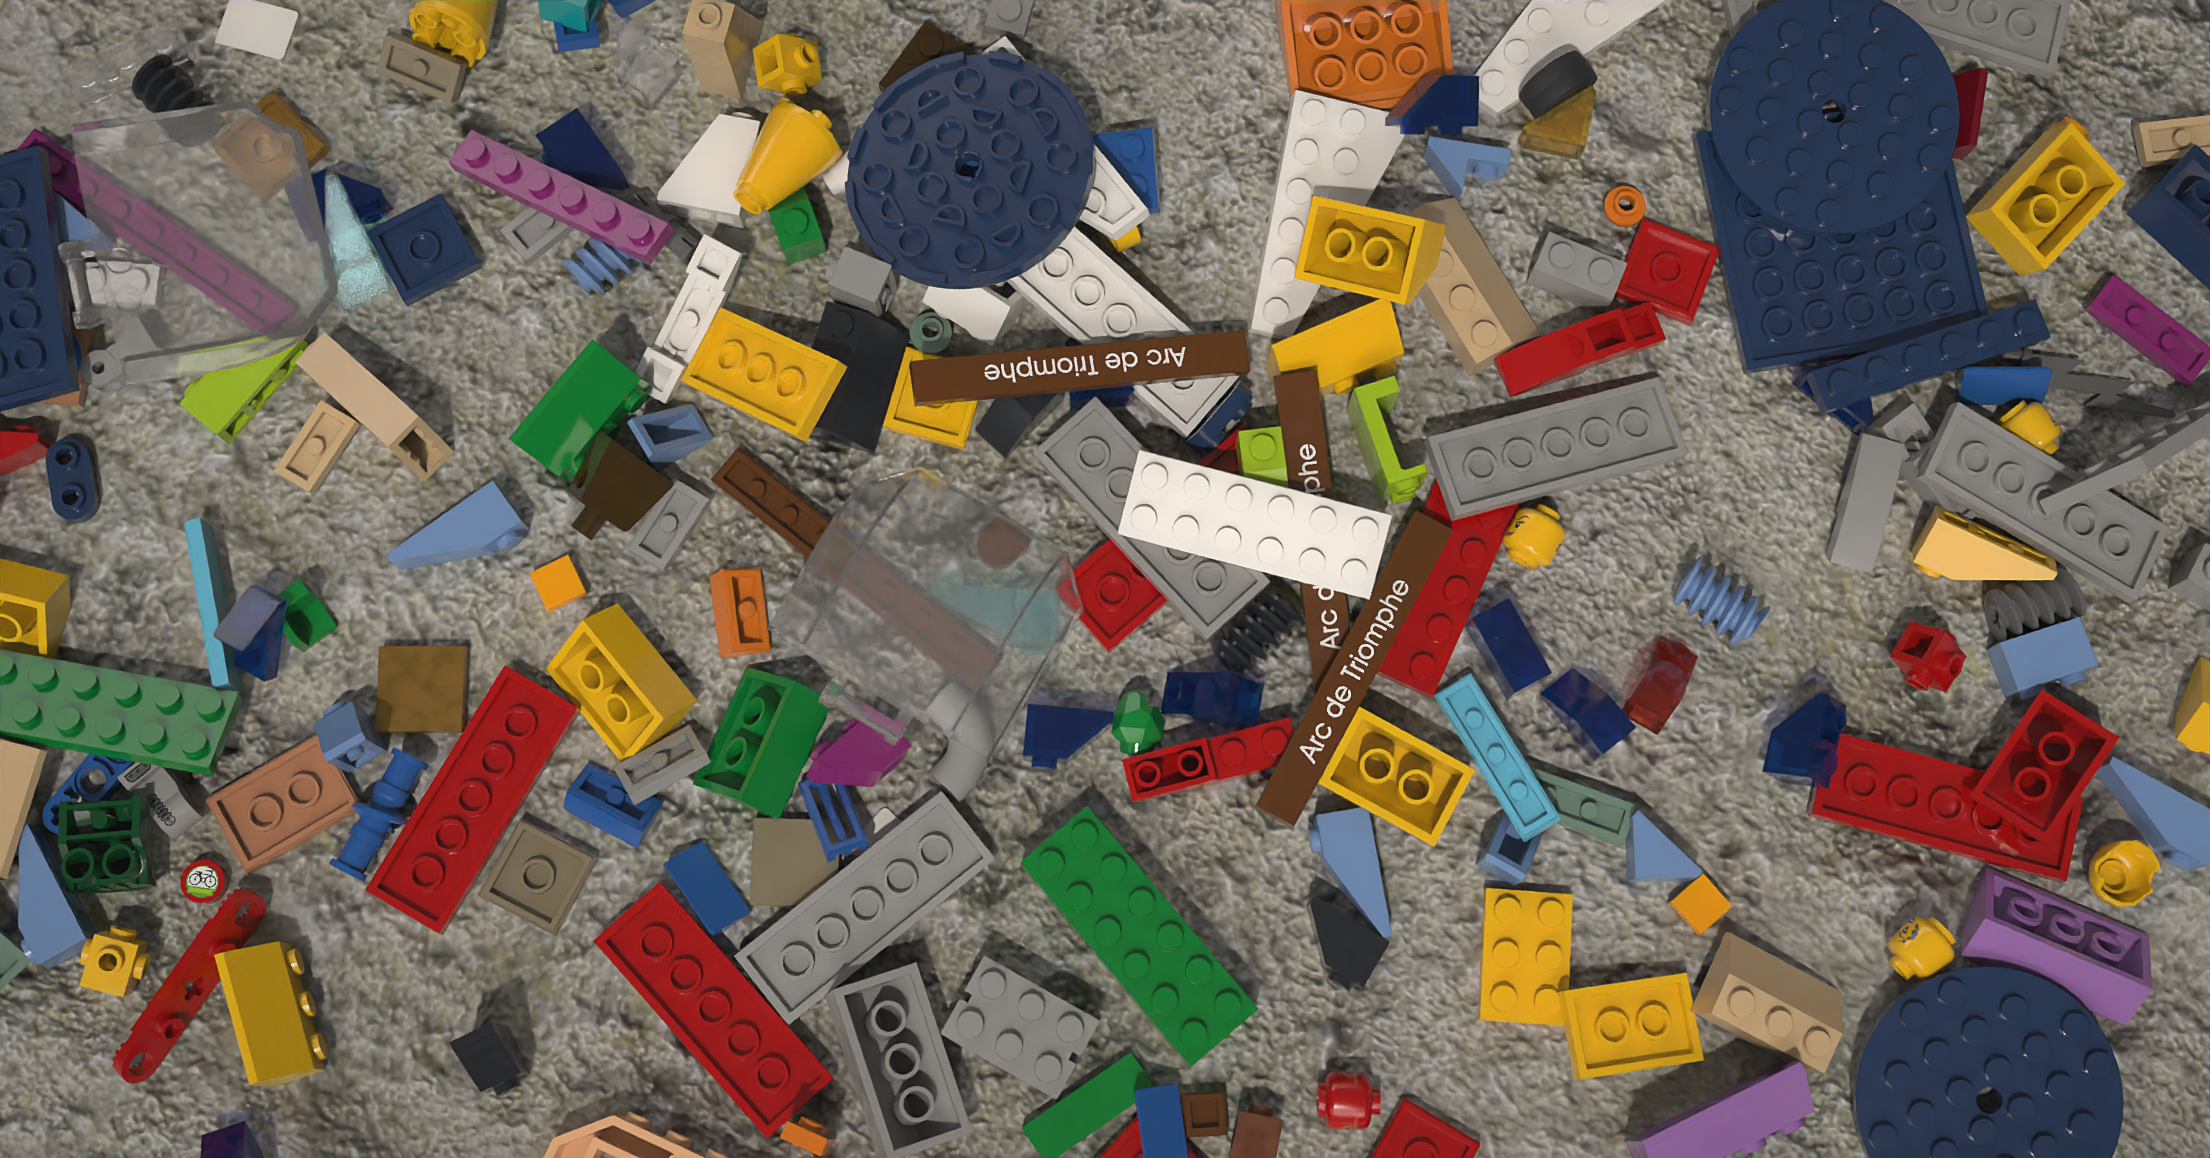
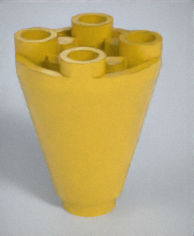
[409,0,499,68]
[733,97,843,215]

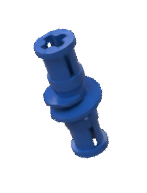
[329,747,429,882]

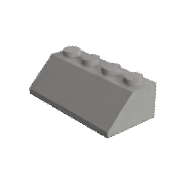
[825,963,973,1158]

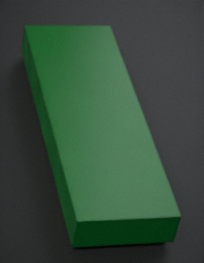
[1021,1052,1154,1158]

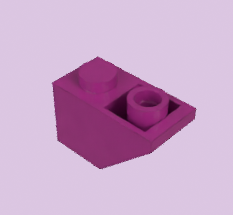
[806,709,912,787]

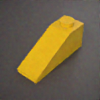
[1912,505,2058,580]

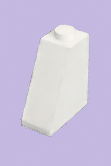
[657,112,762,228]

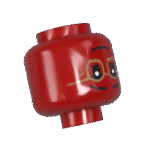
[1317,1071,1381,1130]

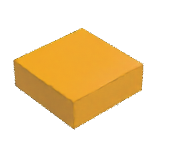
[529,555,588,613]
[1668,873,1733,936]

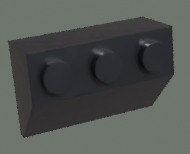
[810,301,910,454]

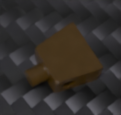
[568,430,674,540]

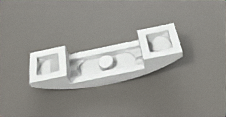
[635,234,743,404]

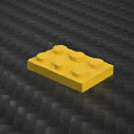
[1478,888,1573,1027]
[1558,973,1704,1080]

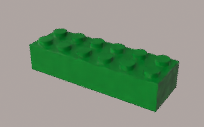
[1020,806,1258,1068]

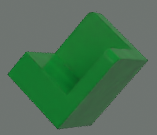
[264,579,338,652]

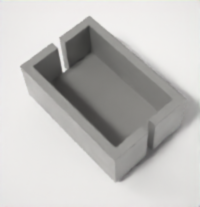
[940,956,1100,1100]

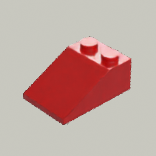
[1969,690,2120,846]

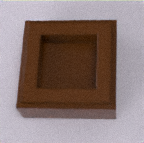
[1181,1090,1228,1138]

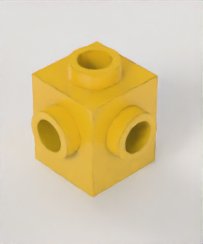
[752,33,822,97]
[79,926,151,997]

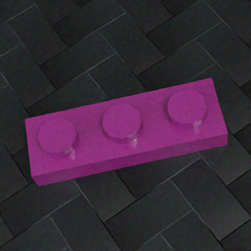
[2084,275,2210,387]

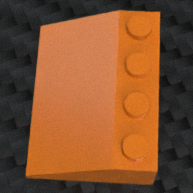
[1274,0,1456,110]

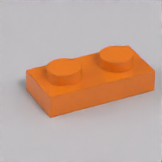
[779,1116,836,1156]

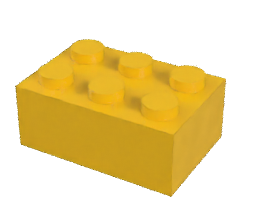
[1965,123,2126,276]

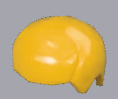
[2088,840,2160,907]

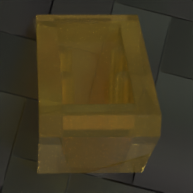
[1517,85,1596,160]

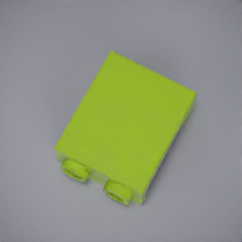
[1346,376,1429,505]

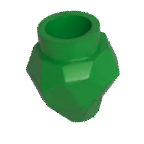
[1111,690,1165,755]

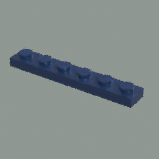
[1806,299,2051,415]

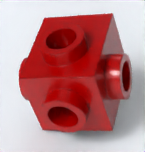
[1890,621,1967,693]

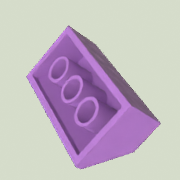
[1961,867,2152,1025]
[1624,1061,1815,1158]

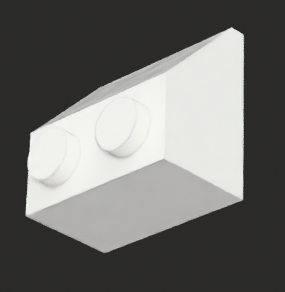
[922,281,1029,346]

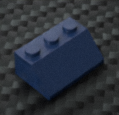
[2126,144,2210,290]

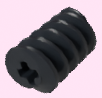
[131,54,224,146]
[1209,589,1305,682]

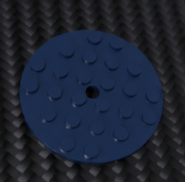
[1706,0,1959,237]
[845,50,1095,289]
[1852,966,2124,1158]

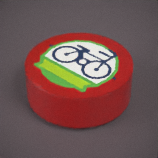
[180,860,229,905]

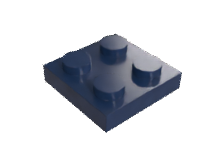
[367,193,482,307]

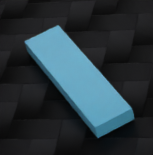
[184,518,242,691]
[1434,673,1561,842]

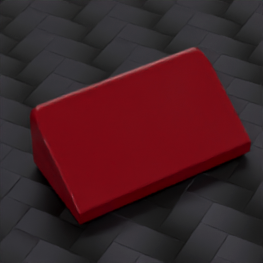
[1952,68,1988,160]

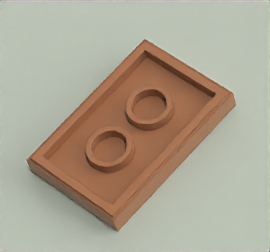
[205,734,362,875]

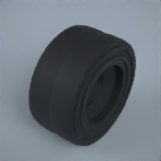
[1519,50,1597,123]

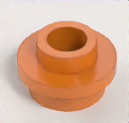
[1604,186,1646,227]

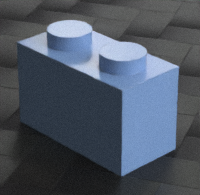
[1986,617,2098,701]

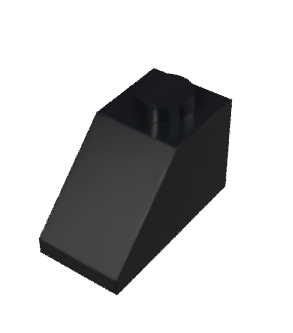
[975,392,1063,459]
[1307,896,1390,991]
[450,1022,530,1097]

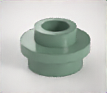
[910,312,952,354]

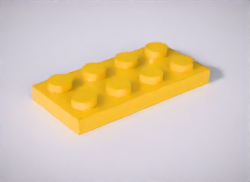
[680,307,847,442]

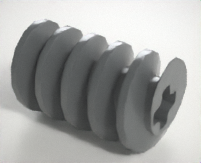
[1984,567,2086,642]

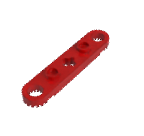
[112,887,266,1084]

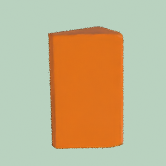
[710,568,772,658]

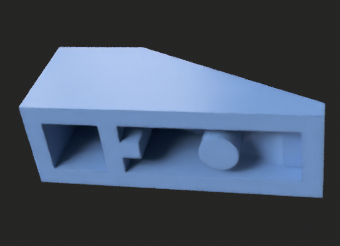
[386,480,530,570]
[2096,756,2210,871]
[1308,807,1392,939]
[18,824,96,968]

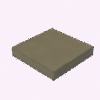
[478,818,598,936]
[749,818,842,907]

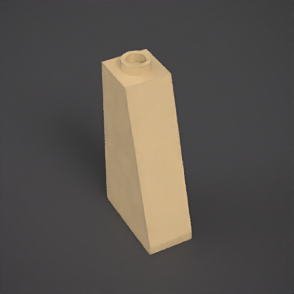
[682,0,764,100]
[295,332,454,482]

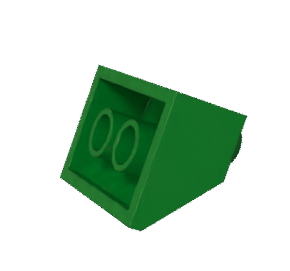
[508,339,652,482]
[693,667,832,820]

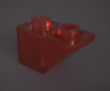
[1620,635,1698,735]

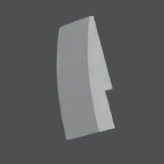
[1867,402,1978,520]
[1825,432,1905,573]

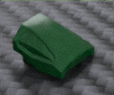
[58,794,156,894]

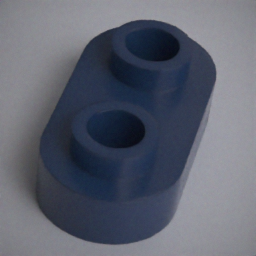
[1184,380,1253,454]
[46,438,100,523]

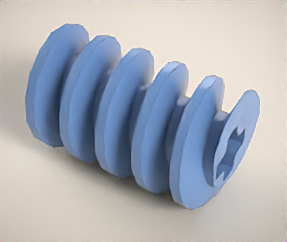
[562,237,645,297]
[1673,556,1771,647]

